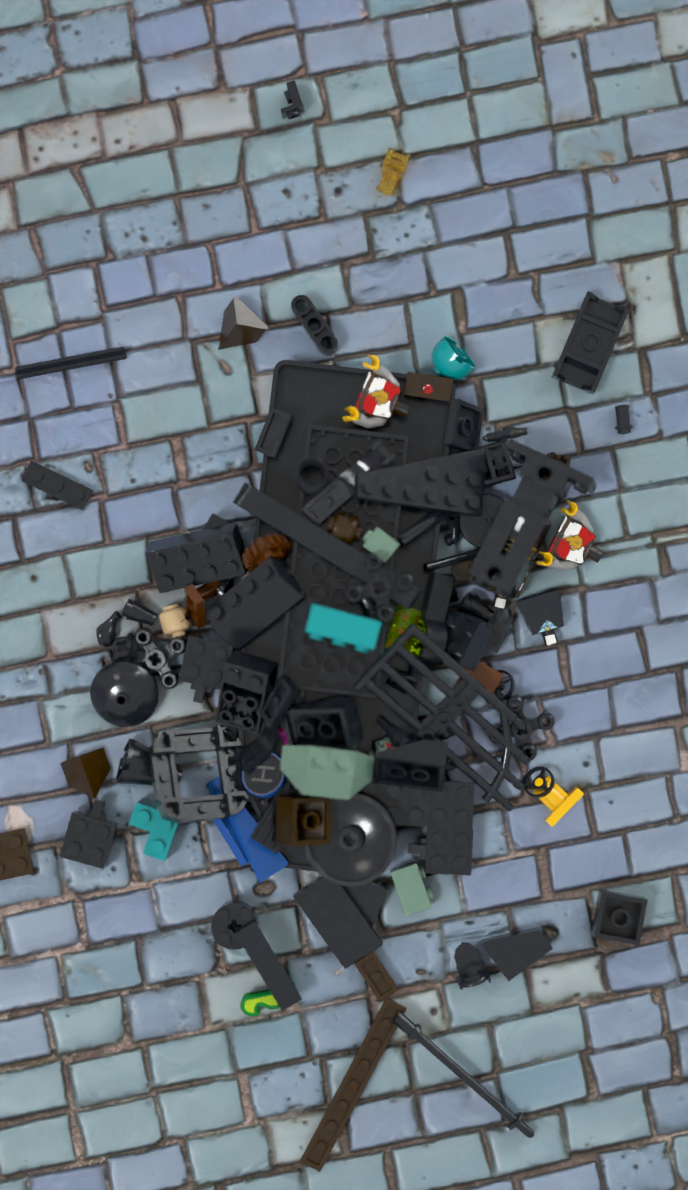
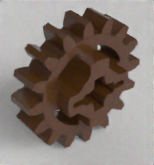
[242,533,291,571]

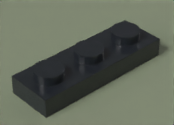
[21,461,94,511]

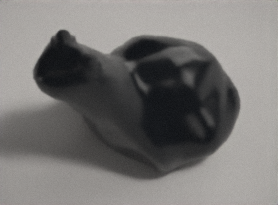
[96,611,122,647]

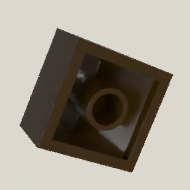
[276,796,331,846]

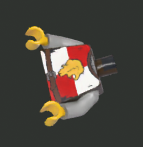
[343,355,411,428]
[536,500,604,571]

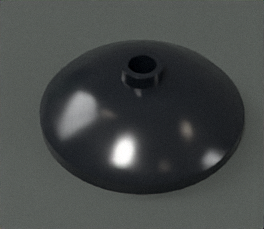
[90,660,159,727]

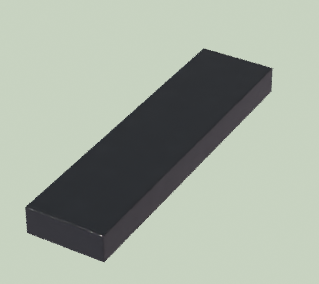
[235,920,302,1011]

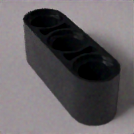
[291,295,338,356]

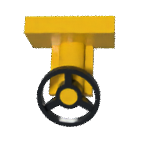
[523,767,584,827]

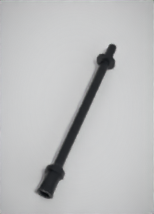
[392,1011,534,1138]

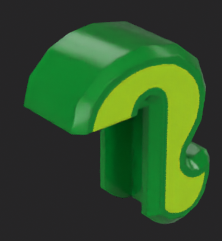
[240,989,280,1016]

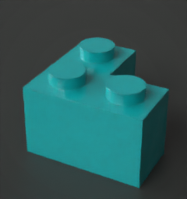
[129,801,179,861]

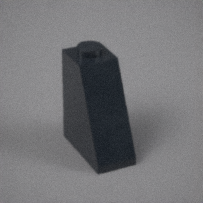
[480,927,553,981]

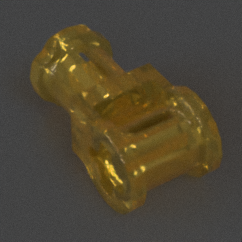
[375,148,411,197]

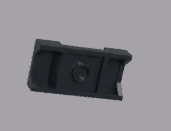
[551,291,630,395]

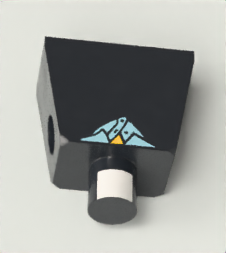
[516,589,564,646]

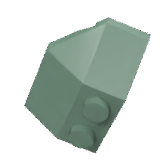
[280,745,374,800]

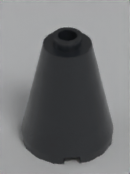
[116,738,182,785]

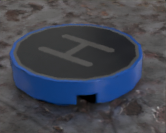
[242,753,287,798]

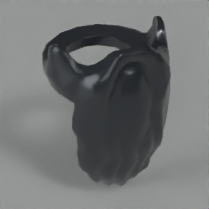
[454,942,491,990]

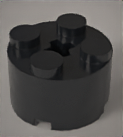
[211,900,259,950]

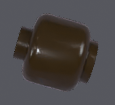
[327,511,363,545]

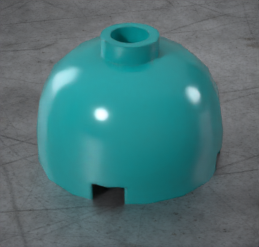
[431,335,476,381]

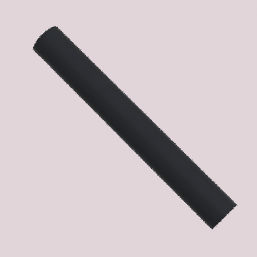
[424,548,480,572]

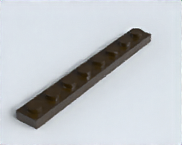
[300,997,407,1172]

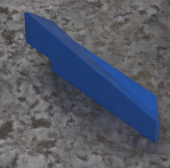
[206,777,288,883]

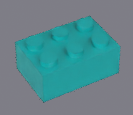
[305,604,381,653]

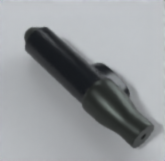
[483,426,528,442]

